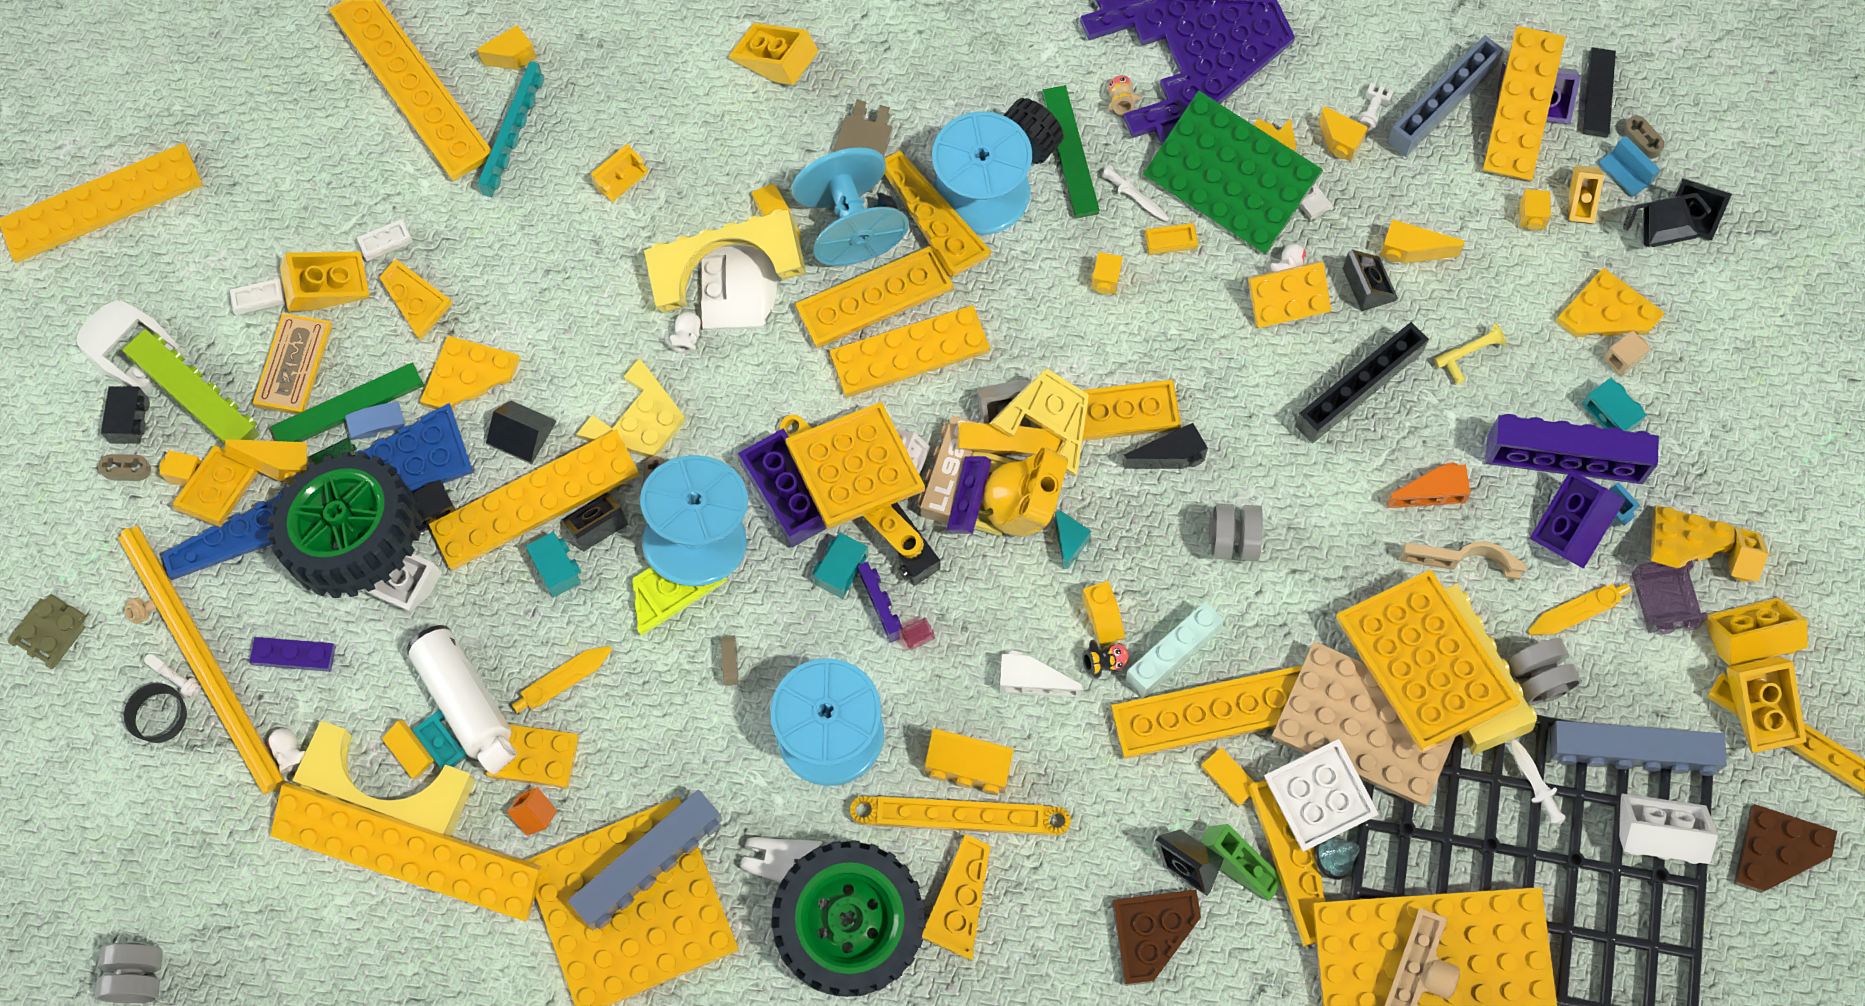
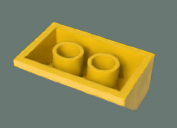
[1704,597,1808,666]
[925,728,1014,795]

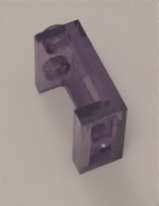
[1631,560,1708,635]

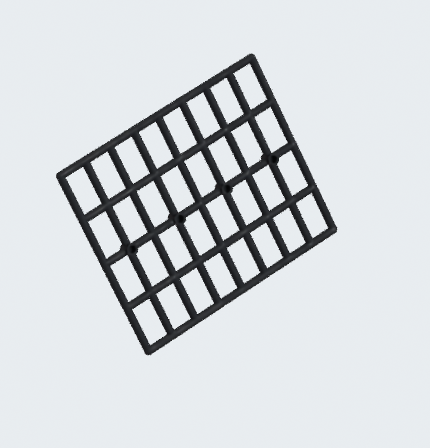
[1349,715,1714,1006]

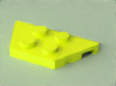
[633,567,727,636]

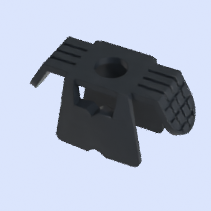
[1623,193,1711,247]

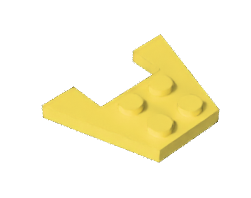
[576,358,686,458]
[989,369,1089,476]

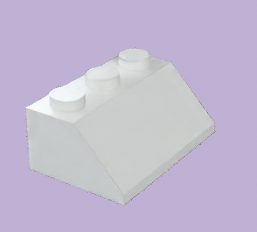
[361,554,442,611]
[1619,794,1718,864]

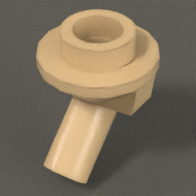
[125,598,157,624]

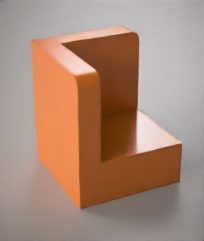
[507,787,557,836]

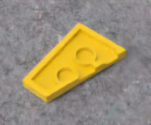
[379,259,453,341]

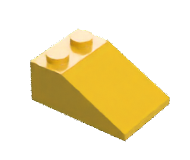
[729,22,819,85]
[280,251,370,312]
[1726,656,1807,753]

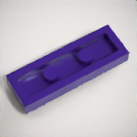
[946,456,992,534]
[858,561,902,643]
[249,637,336,672]

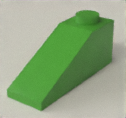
[1199,824,1281,901]

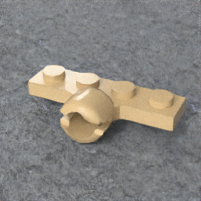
[1385,908,1460,1006]

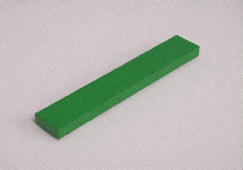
[1042,85,1100,219]
[270,362,424,442]

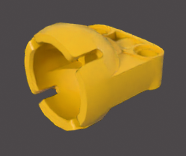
[982,447,1068,537]

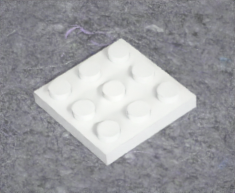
[1264,739,1379,852]

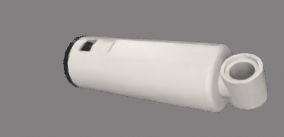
[406,625,517,774]

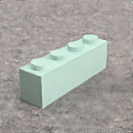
[1125,601,1224,698]

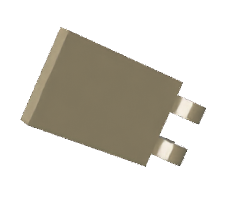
[833,100,893,193]

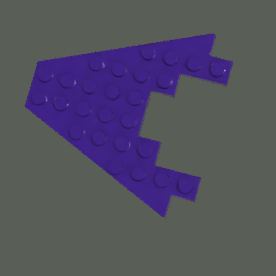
[1080,0,1295,145]

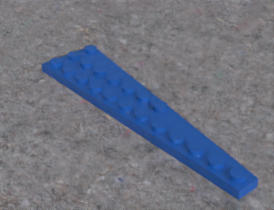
[162,403,474,580]

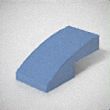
[345,401,405,440]

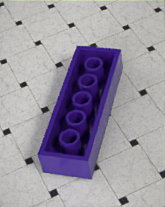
[1485,414,1659,485]

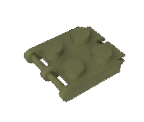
[8,594,87,669]

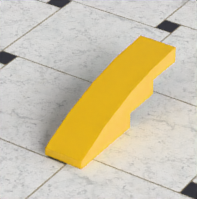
[957,422,1063,457]

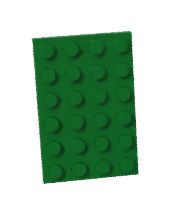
[1143,91,1323,255]

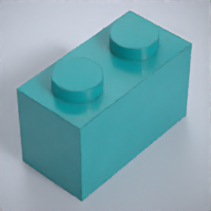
[1582,377,1647,432]
[526,531,582,598]
[813,532,869,599]

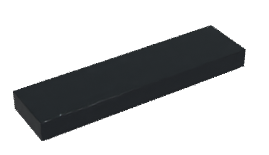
[1583,47,1616,138]

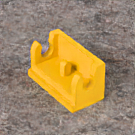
[591,143,649,203]

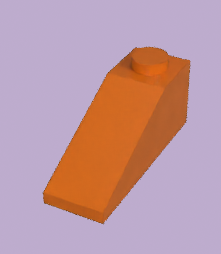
[1386,462,1471,508]

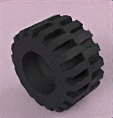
[1003,98,1064,164]

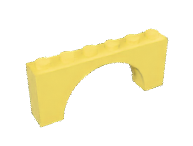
[644,209,806,313]
[1445,584,1537,755]
[292,721,476,836]

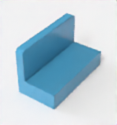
[1599,136,1660,197]

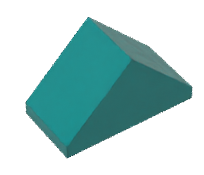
[1054,511,1091,569]

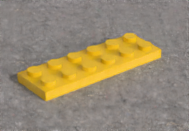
[1482,26,1566,182]
[795,246,953,349]
[830,305,990,398]

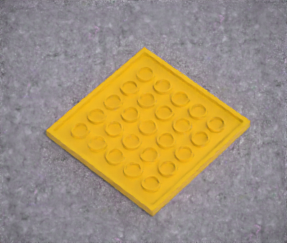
[525,797,740,1006]

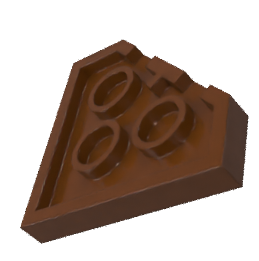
[1734,804,1837,893]
[1112,890,1201,986]

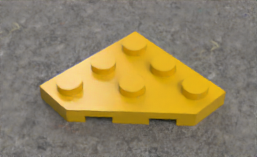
[1556,267,1665,337]
[420,336,520,410]
[1651,505,1735,568]

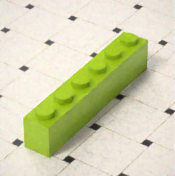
[122,329,260,445]

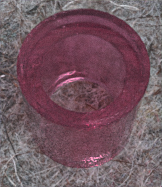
[900,617,935,651]

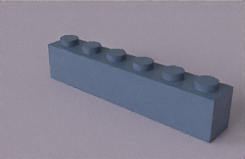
[1387,35,1504,157]
[1550,721,1727,776]
[568,789,723,931]

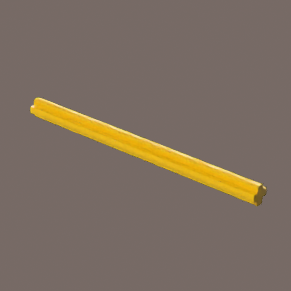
[118,526,286,795]

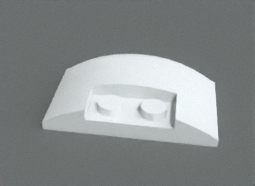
[701,245,778,331]

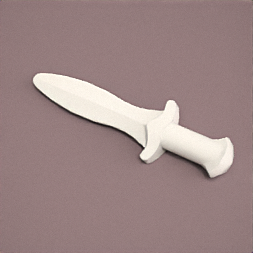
[1102,166,1169,221]
[1511,740,1566,825]

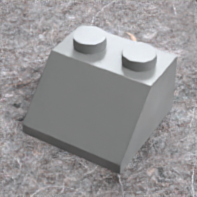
[976,379,1037,428]

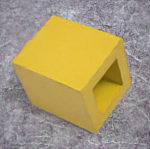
[1519,189,1551,230]
[1091,252,1123,294]
[159,450,202,487]

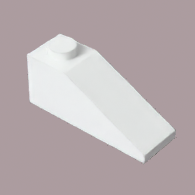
[1000,651,1082,698]

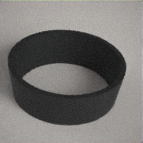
[124,683,187,743]

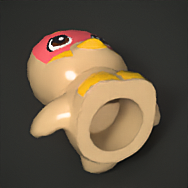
[1108,75,1142,115]

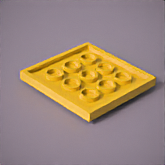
[785,402,925,530]

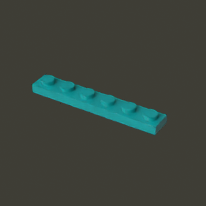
[478,61,544,198]

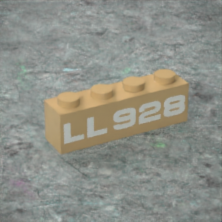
[917,415,978,525]

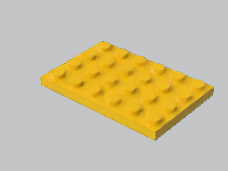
[1336,569,1520,753]

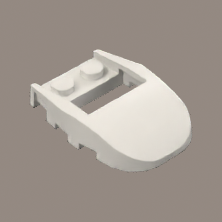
[77,301,185,393]

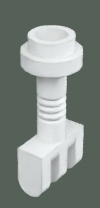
[1358,82,1394,131]
[144,654,202,699]

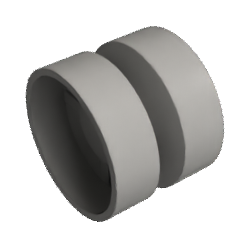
[1209,503,1263,561]
[1508,638,1582,705]
[95,943,163,1003]

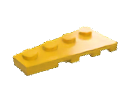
[922,834,991,961]

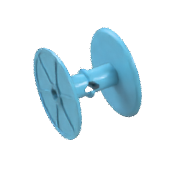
[932,112,1032,235]
[791,148,909,266]
[640,455,748,586]
[770,658,884,786]

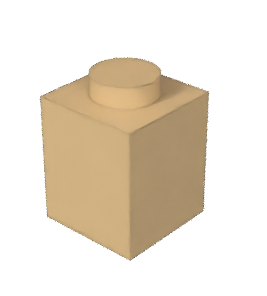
[1604,331,1651,377]

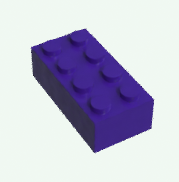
[738,428,827,548]

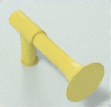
[1434,322,1506,385]

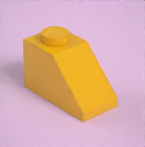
[477,25,537,70]
[1319,106,1368,162]
[1568,165,1605,223]
[1728,527,1769,582]
[1082,580,1125,647]

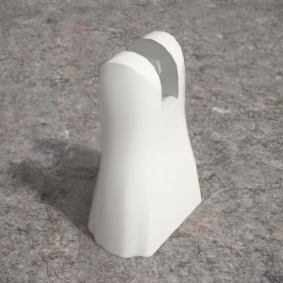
[740,837,824,883]

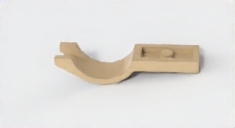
[1400,541,1526,580]

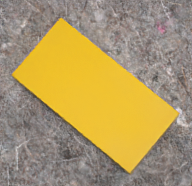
[1144,223,1199,255]
[382,720,434,779]
[1201,747,1255,807]

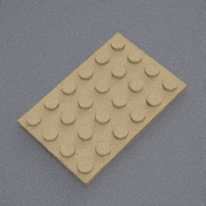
[1271,641,1455,808]

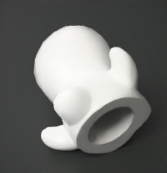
[1271,244,1306,272]
[665,312,701,354]
[268,728,306,773]

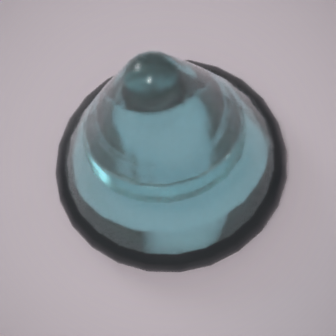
[1314,835,1360,880]

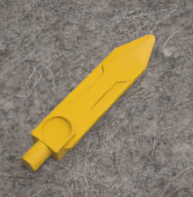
[1528,583,1631,635]
[511,646,612,713]

